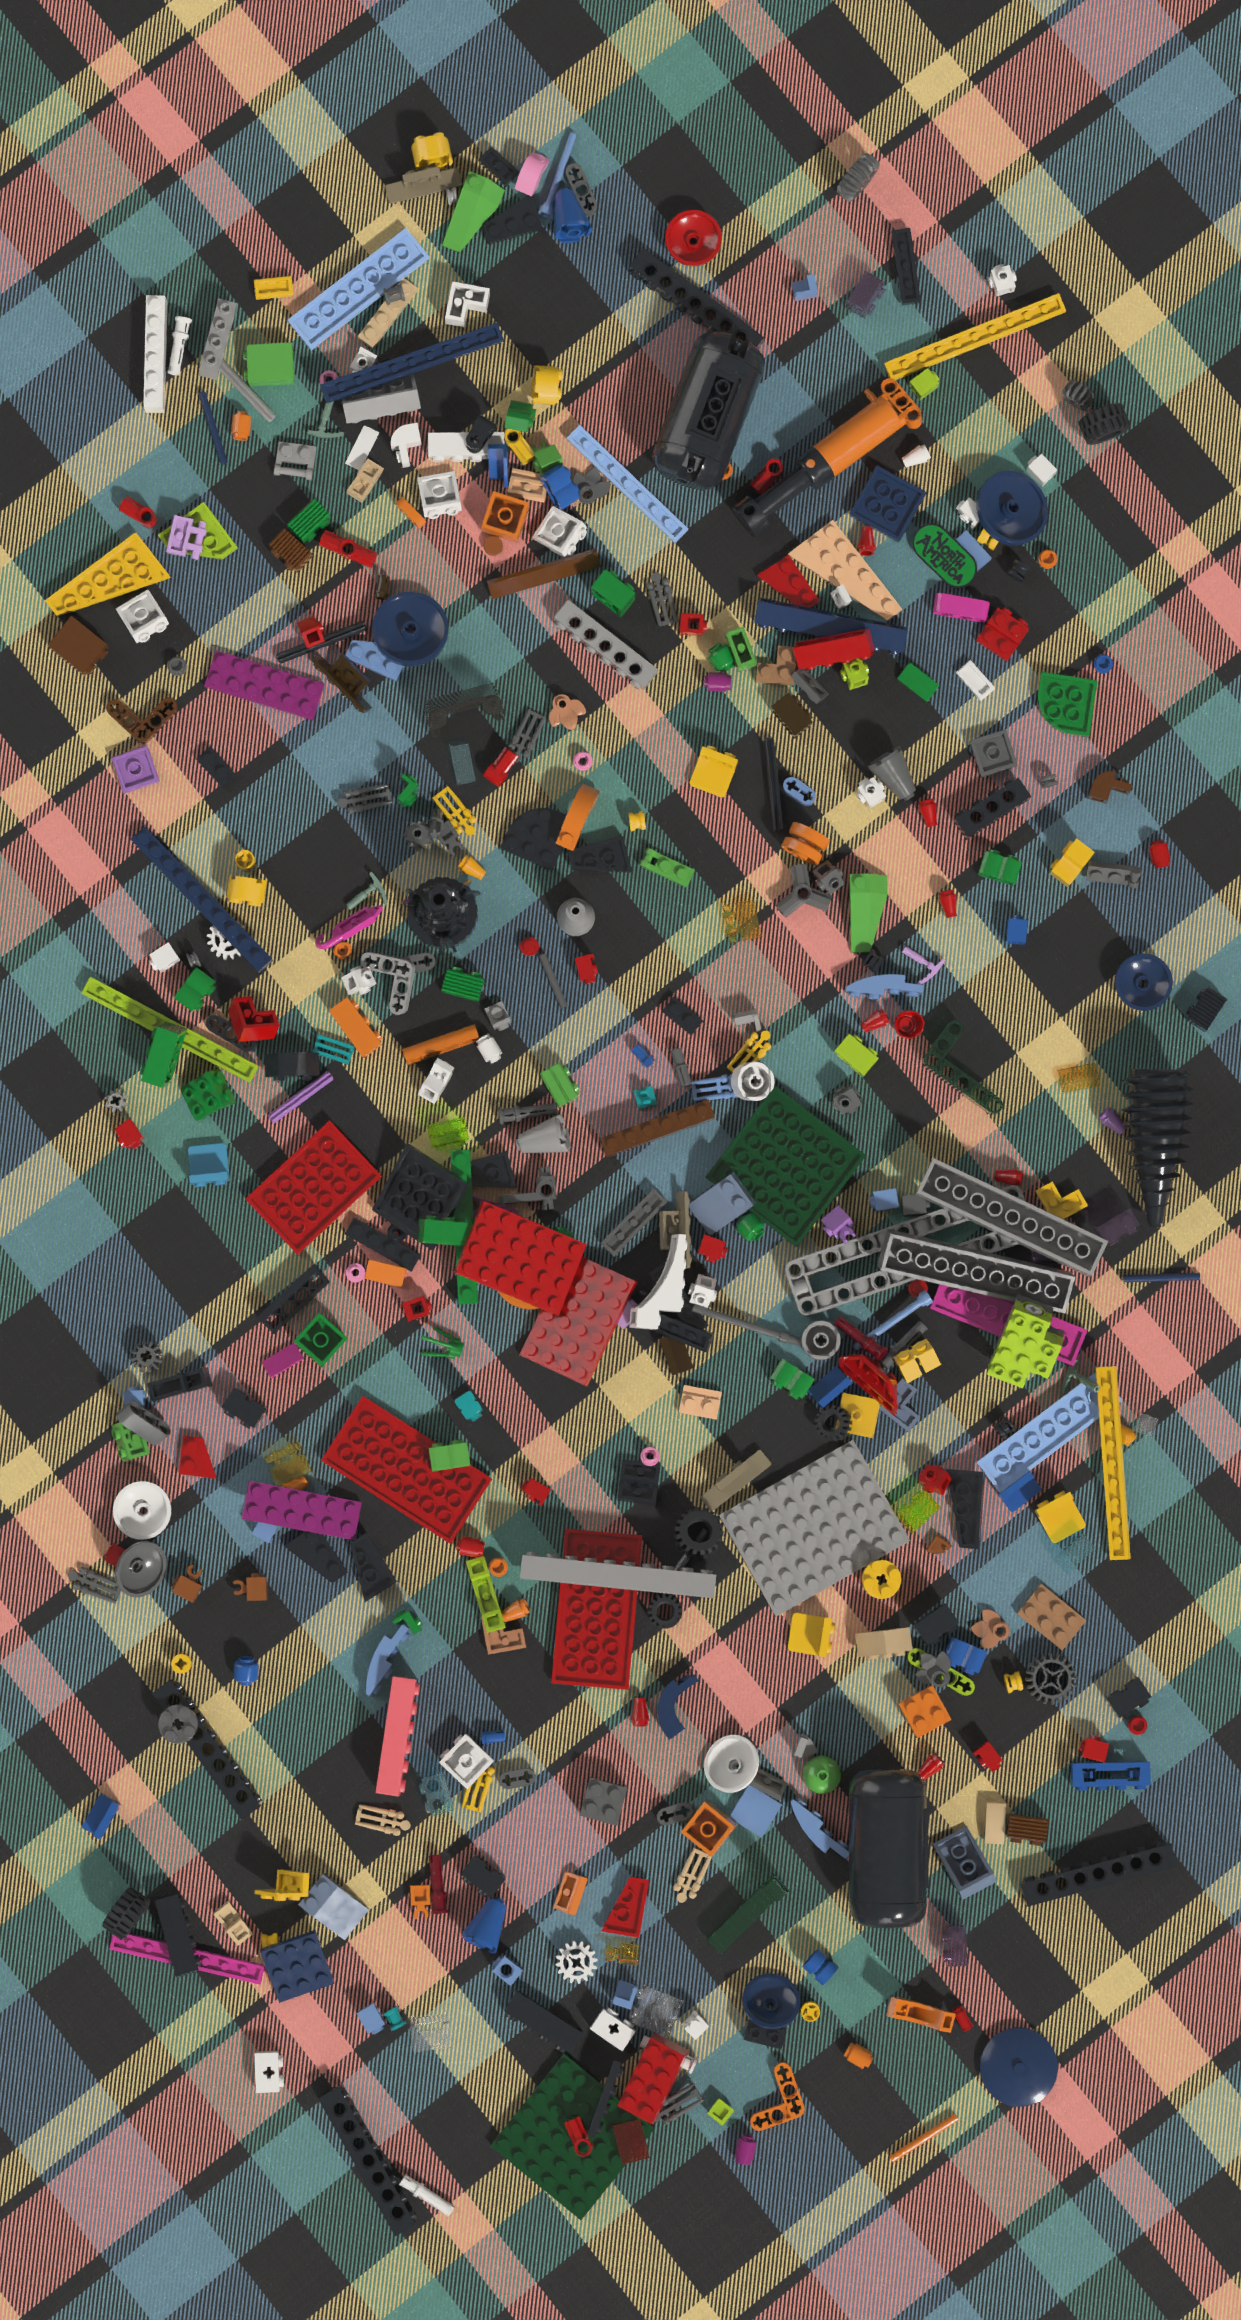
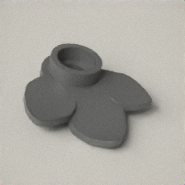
[573,468,611,504]
[915,1651,951,1687]

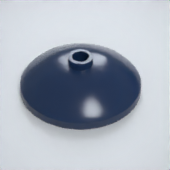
[1115,954,1173,1011]
[742,1974,801,2029]

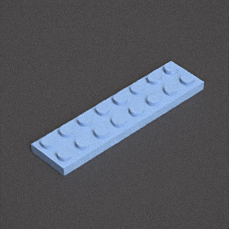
[287,228,430,351]
[976,1372,1122,1493]

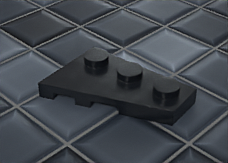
[483,195,543,245]
[567,835,633,873]
[471,1151,517,1188]
[284,1531,348,1583]
[350,1533,398,1602]

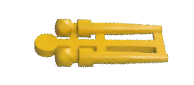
[432,786,476,836]
[727,1031,771,1072]
[461,1767,495,1813]

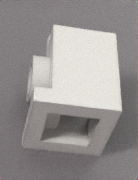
[350,347,378,373]
[956,498,980,530]
[682,2010,709,2040]

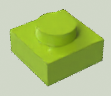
[707,2098,734,2126]

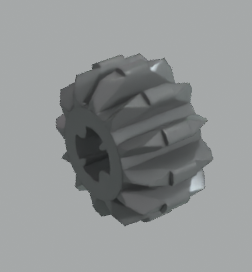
[1062,380,1095,411]
[131,1340,163,1373]

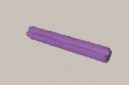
[268,1071,333,1123]

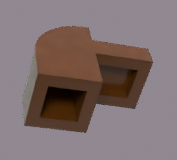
[1088,771,1132,804]

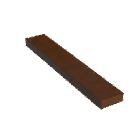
[487,548,601,600]

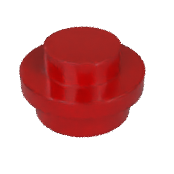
[520,937,539,956]
[908,1279,928,1298]
[1128,1715,1147,1735]

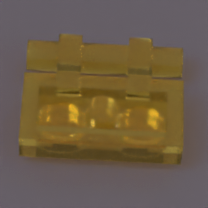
[722,900,761,943]
[264,1441,312,1486]

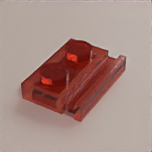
[613,2119,650,2165]

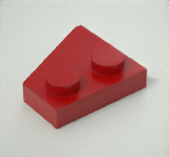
[179,1436,216,1479]

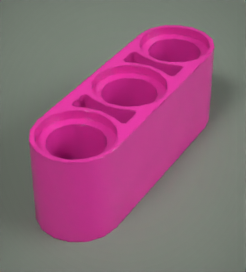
[933,593,990,623]

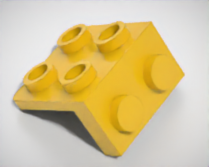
[690,745,738,798]
[1034,1491,1086,1543]
[788,1613,835,1657]
[255,1869,309,1901]

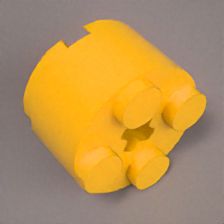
[411,132,453,171]
[531,365,562,405]
[226,875,267,907]
[861,1560,901,1599]

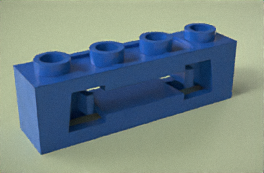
[1070,1761,1151,1791]

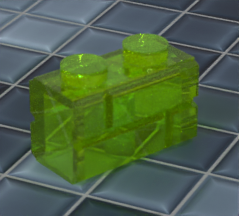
[427,1117,469,1151]
[896,1491,941,1534]

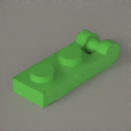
[639,848,695,888]

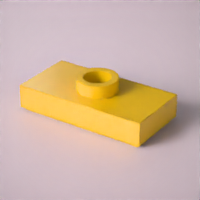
[254,276,294,300]

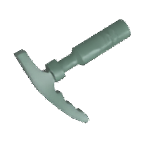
[307,401,344,438]
[346,872,387,910]
[1062,1359,1100,1395]

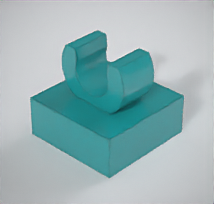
[634,1086,657,1110]

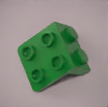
[181,1069,236,1121]

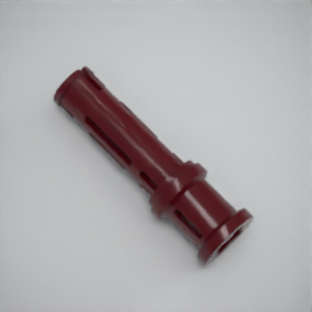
[834,1315,888,1362]
[428,1854,448,1915]

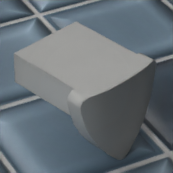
[733,1009,762,1032]
[794,1734,817,1758]

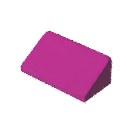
[262,1343,304,1379]

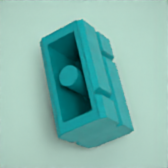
[455,1391,483,1422]

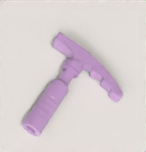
[902,946,945,985]

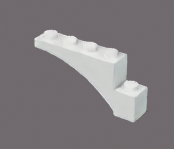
[629,1234,687,1330]

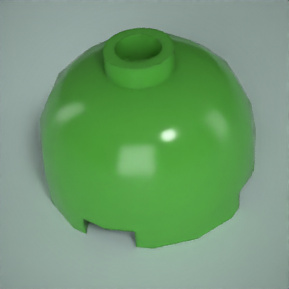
[802,1755,841,1794]

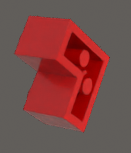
[228,996,280,1042]

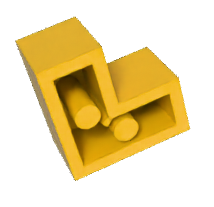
[1050,838,1095,887]

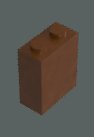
[48,616,109,677]

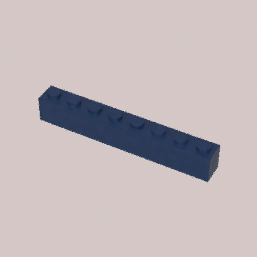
[754,597,908,655]

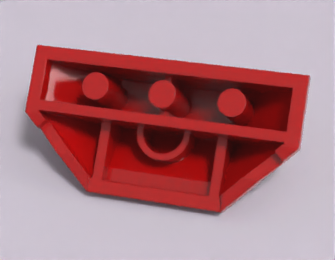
[838,1354,898,1416]

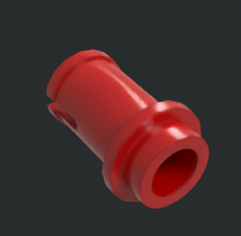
[952,2006,974,2032]

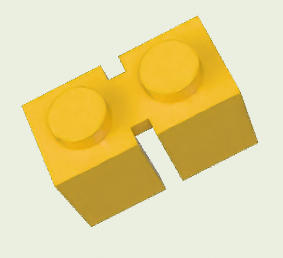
[893,1339,941,1383]

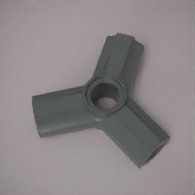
[775,864,832,918]

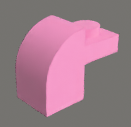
[515,152,550,196]

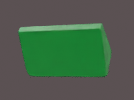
[897,662,939,702]

